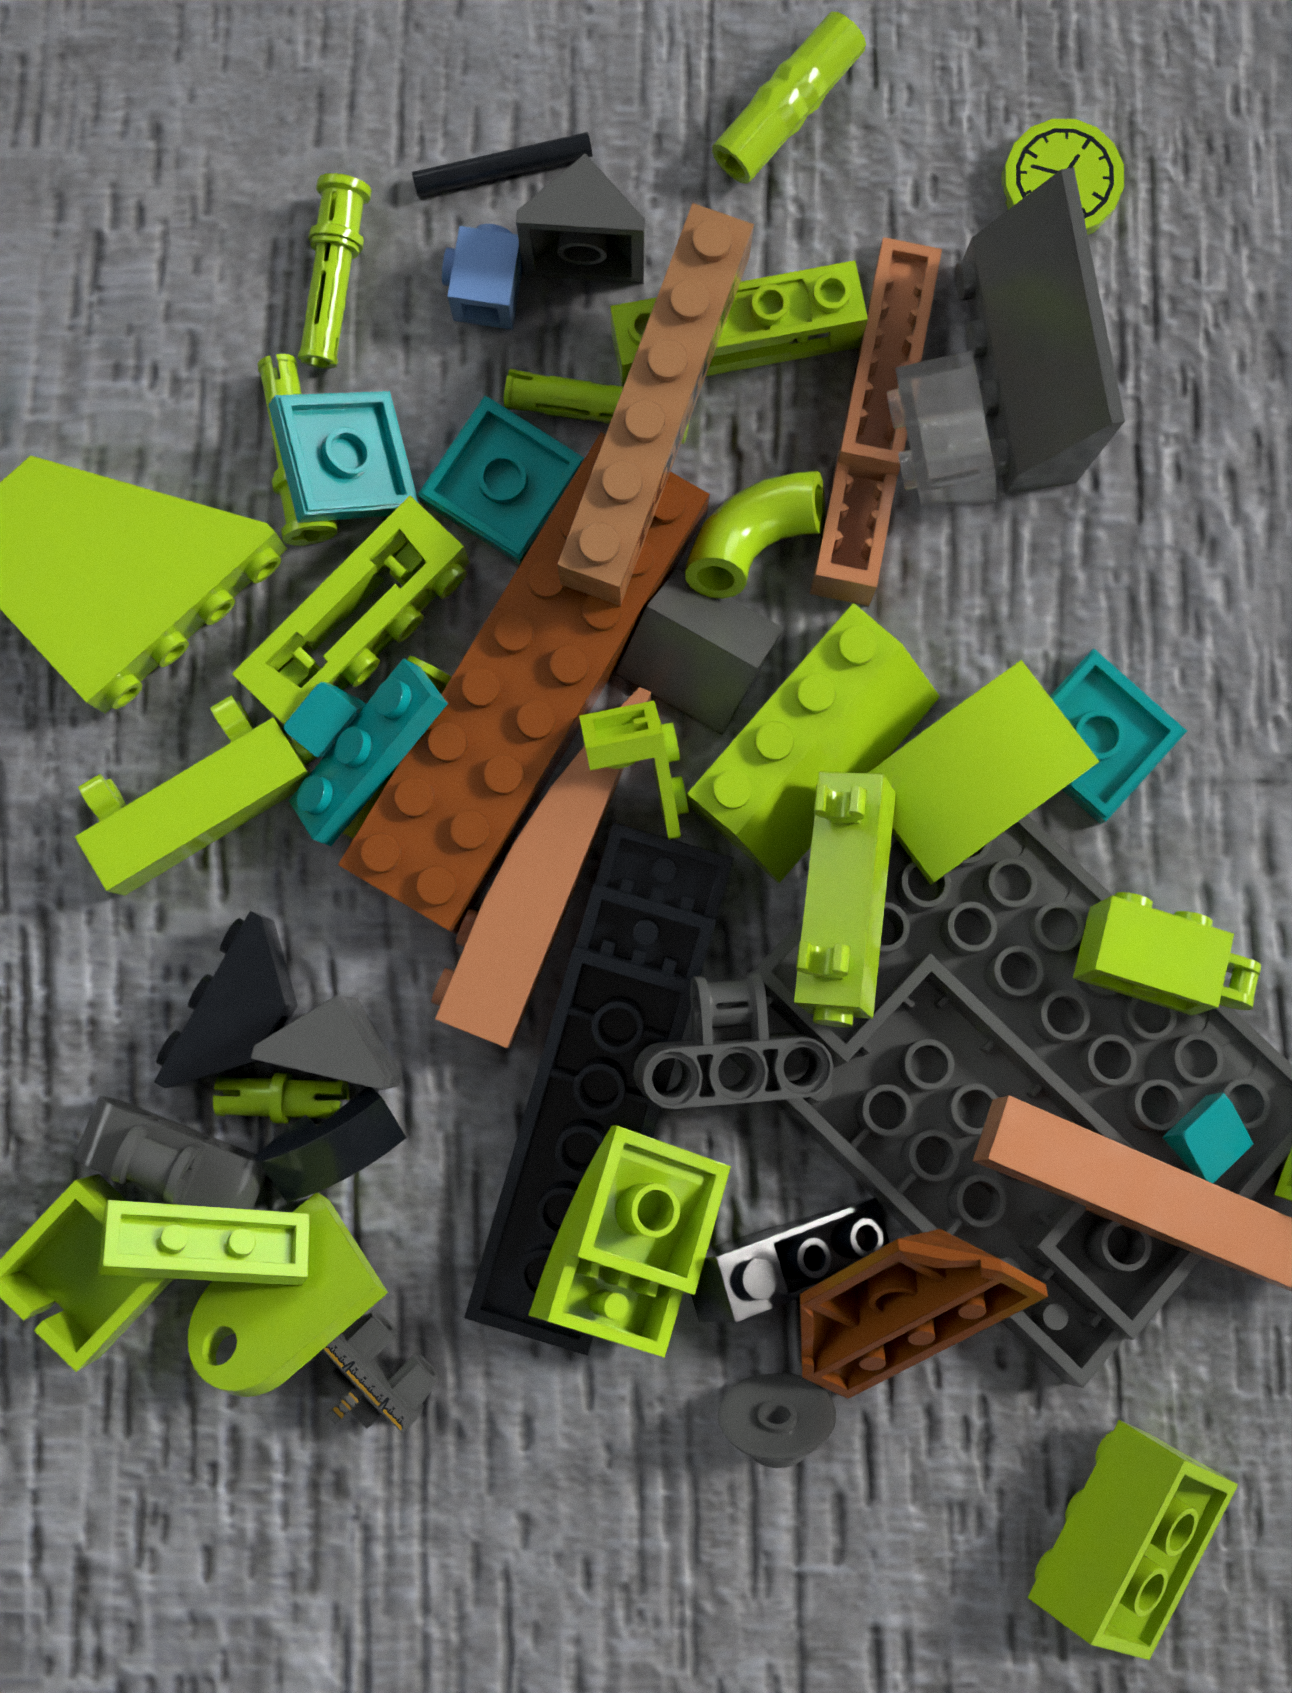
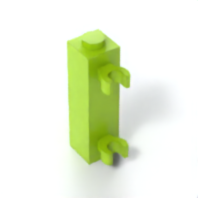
[74,695,316,896]
[794,772,896,1027]

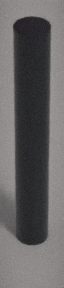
[412,132,593,197]

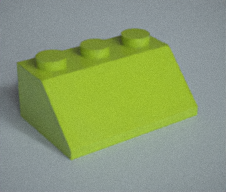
[1027,1420,1238,1660]

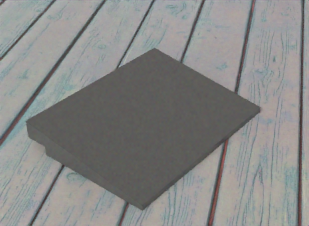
[719,815,1292,1388]

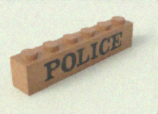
[557,203,754,606]

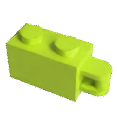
[1073,892,1262,1015]

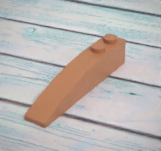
[431,687,651,1048]

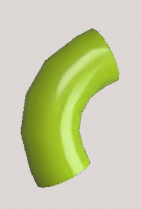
[685,471,825,599]

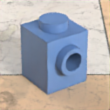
[442,224,523,330]

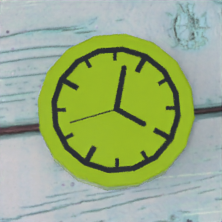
[1001,119,1124,235]

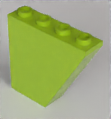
[0,455,287,714]

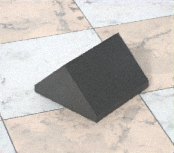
[516,154,645,284]
[616,568,784,736]
[251,995,402,1090]

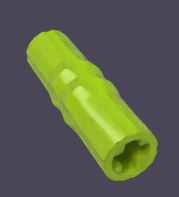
[712,11,866,184]

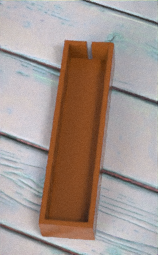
[338,432,710,935]

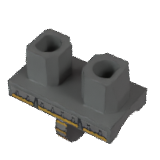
[323,1308,440,1434]

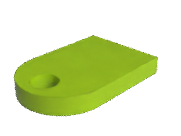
[188,1192,388,1397]

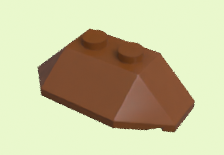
[800,1229,1048,1399]

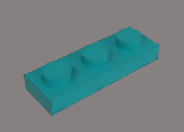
[289,658,448,846]

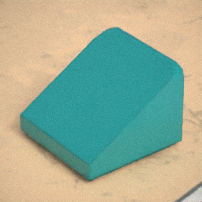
[284,682,366,758]
[1162,1092,1254,1183]

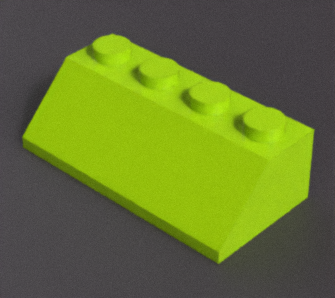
[686,603,940,883]

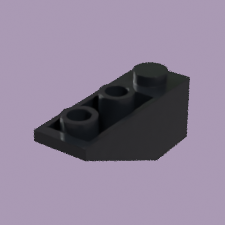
[691,1198,890,1323]

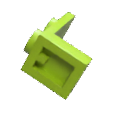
[579,700,689,840]

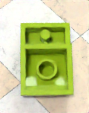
[869,660,1100,885]
[529,1125,731,1358]

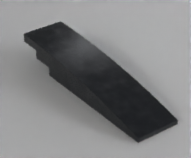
[464,822,734,1356]

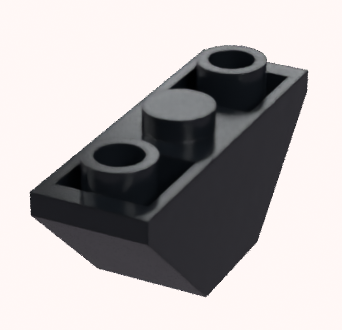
[154,911,298,1088]

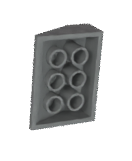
[955,167,1125,494]

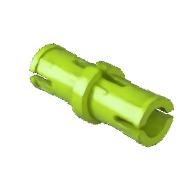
[213,1073,349,1124]

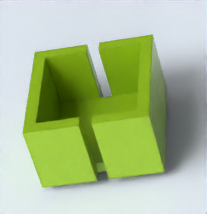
[0,1174,174,1372]

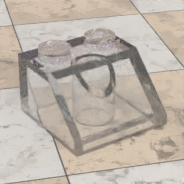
[887,350,997,506]

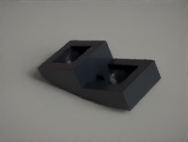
[254,1087,407,1202]

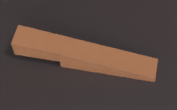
[809,237,942,606]
[973,1095,1292,1292]

